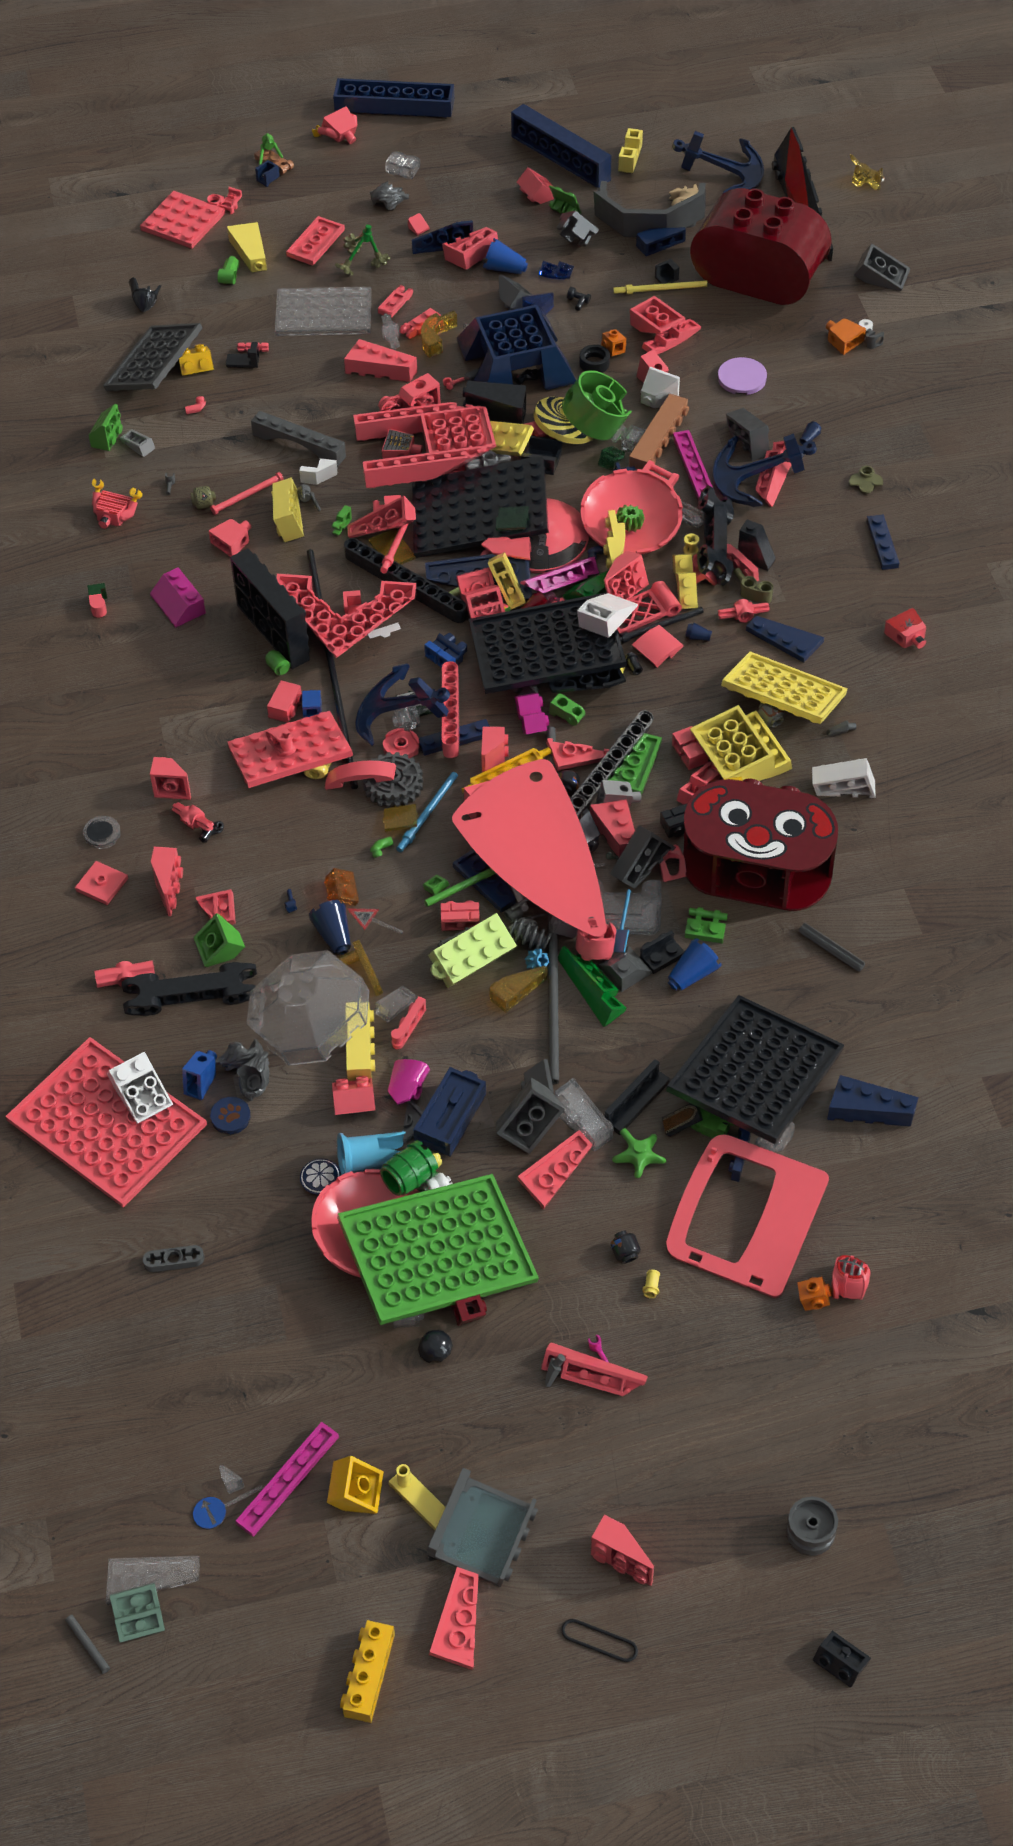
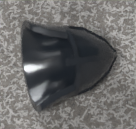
[129,277,162,312]

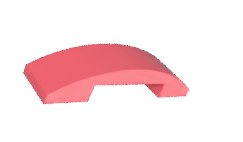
[325,761,396,790]

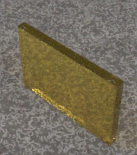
[369,528,416,565]

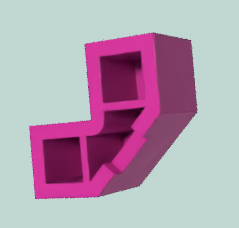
[515,693,549,734]

